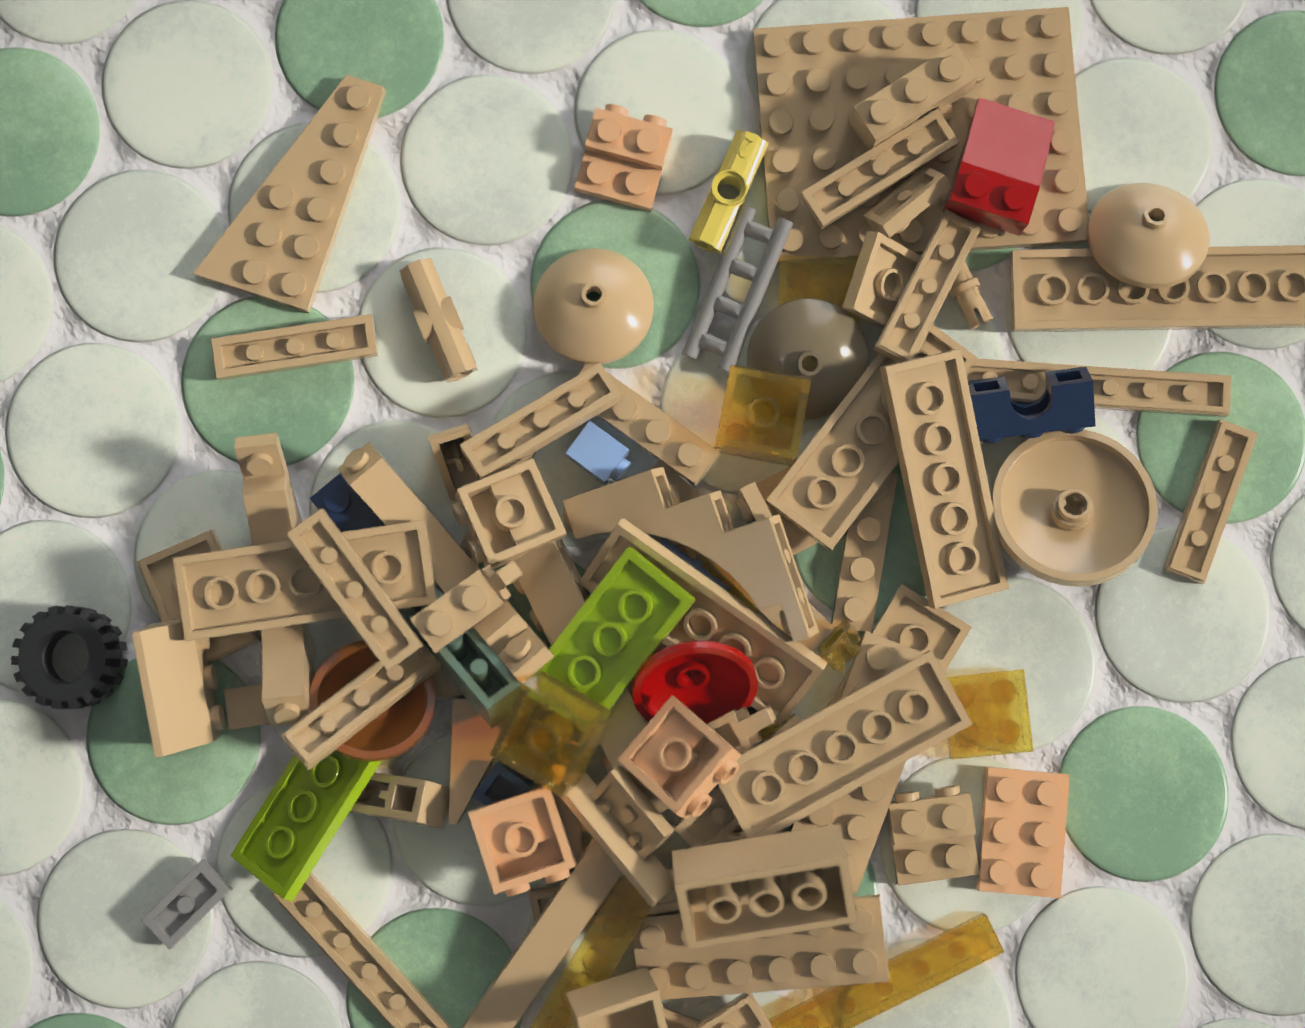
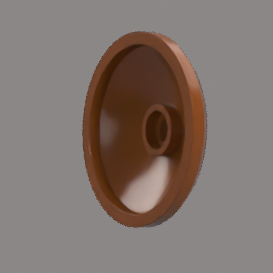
[309,640,435,761]

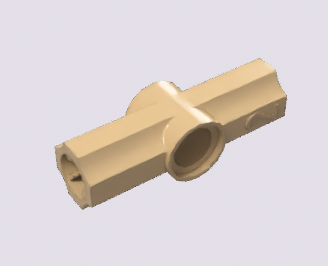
[399,258,478,383]

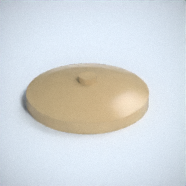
[991,430,1158,587]

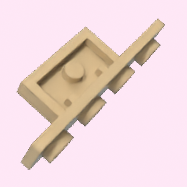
[545,759,675,906]

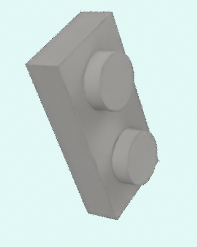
[141,859,233,950]

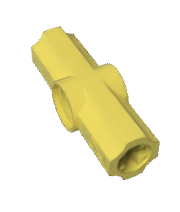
[689,130,768,254]

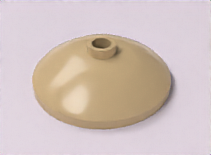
[1087,183,1210,289]
[533,248,654,365]

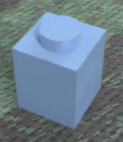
[565,420,631,485]

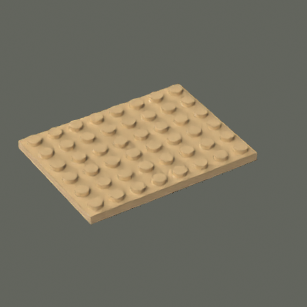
[753,7,1089,265]

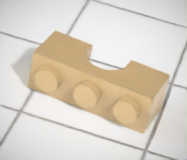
[849,43,979,151]

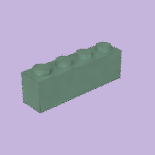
[397,584,525,729]

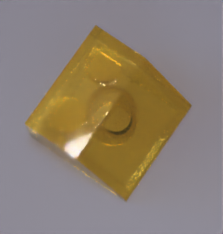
[714,365,811,466]

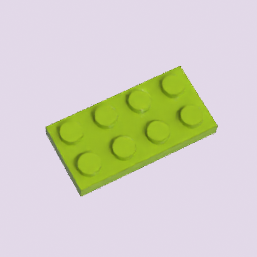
[528,547,696,732]
[230,750,381,902]

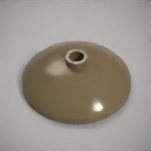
[747,298,868,419]

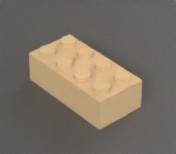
[672,824,857,949]

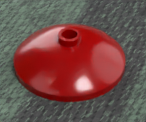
[632,640,758,724]

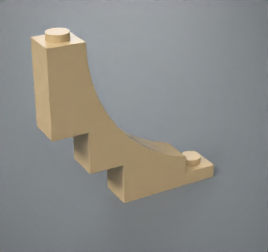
[234,433,315,726]
[337,442,554,684]
[562,467,819,643]

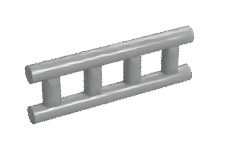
[682,204,793,373]

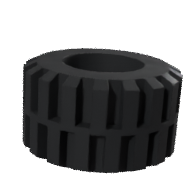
[11,605,128,709]

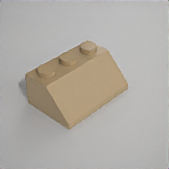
[132,619,225,758]

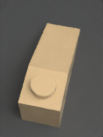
[448,699,512,824]
[350,772,450,829]

